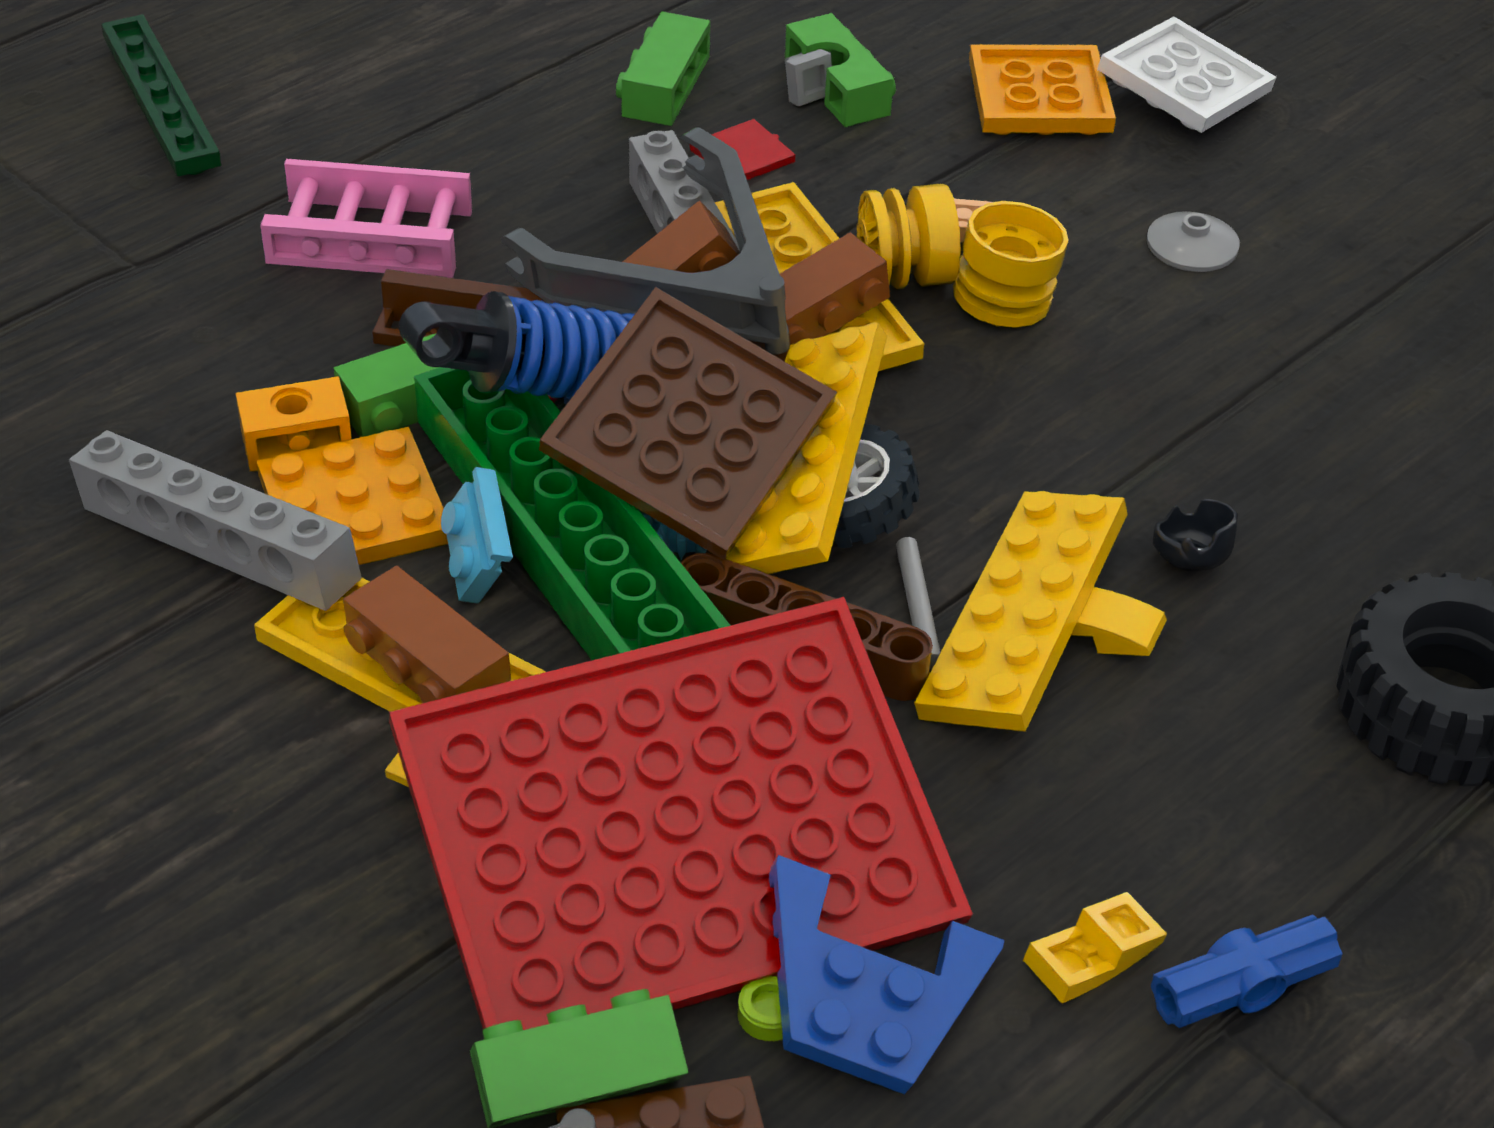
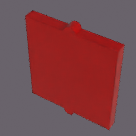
[690,119,796,180]

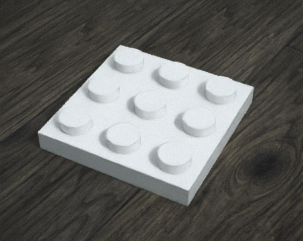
[1097,16,1276,133]

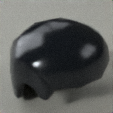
[1153,499,1238,571]

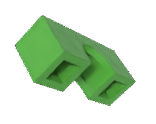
[785,13,896,127]

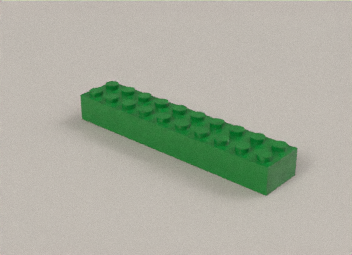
[414,367,731,660]

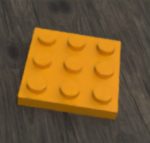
[969,45,1116,135]
[257,427,448,565]

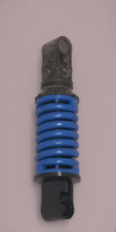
[399,291,635,400]

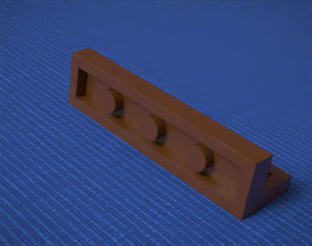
[372,269,545,347]

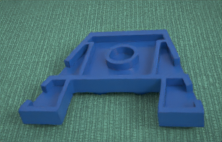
[769,855,1004,1094]

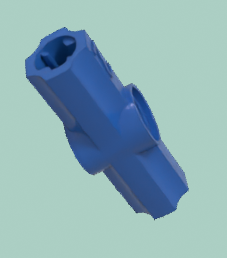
[1151,914,1343,1028]

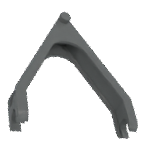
[501,127,790,354]

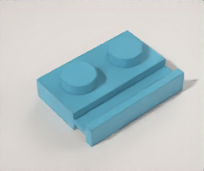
[441,467,513,603]

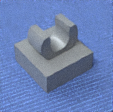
[785,49,832,106]

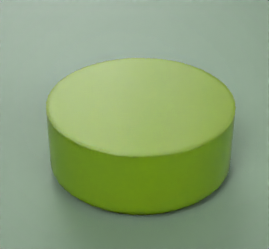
[738,976,783,1041]

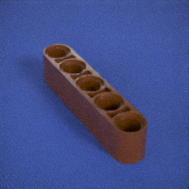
[681,553,933,701]

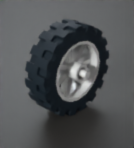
[833,424,920,548]

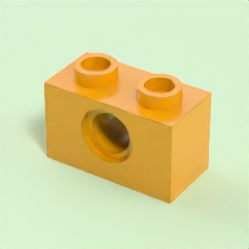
[235,376,352,472]

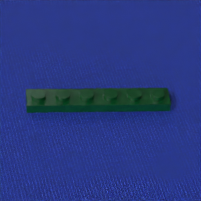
[101,14,221,177]

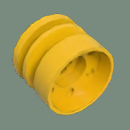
[857,184,961,289]
[953,201,1068,328]

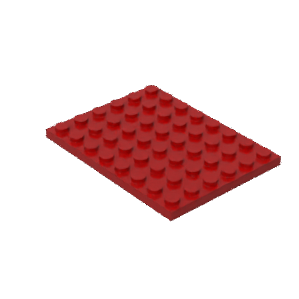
[389,597,973,1030]

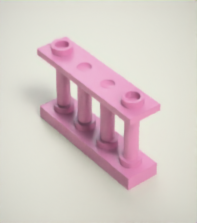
[260,159,472,278]

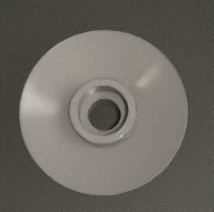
[1147,211,1240,272]

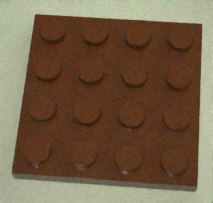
[539,287,837,560]

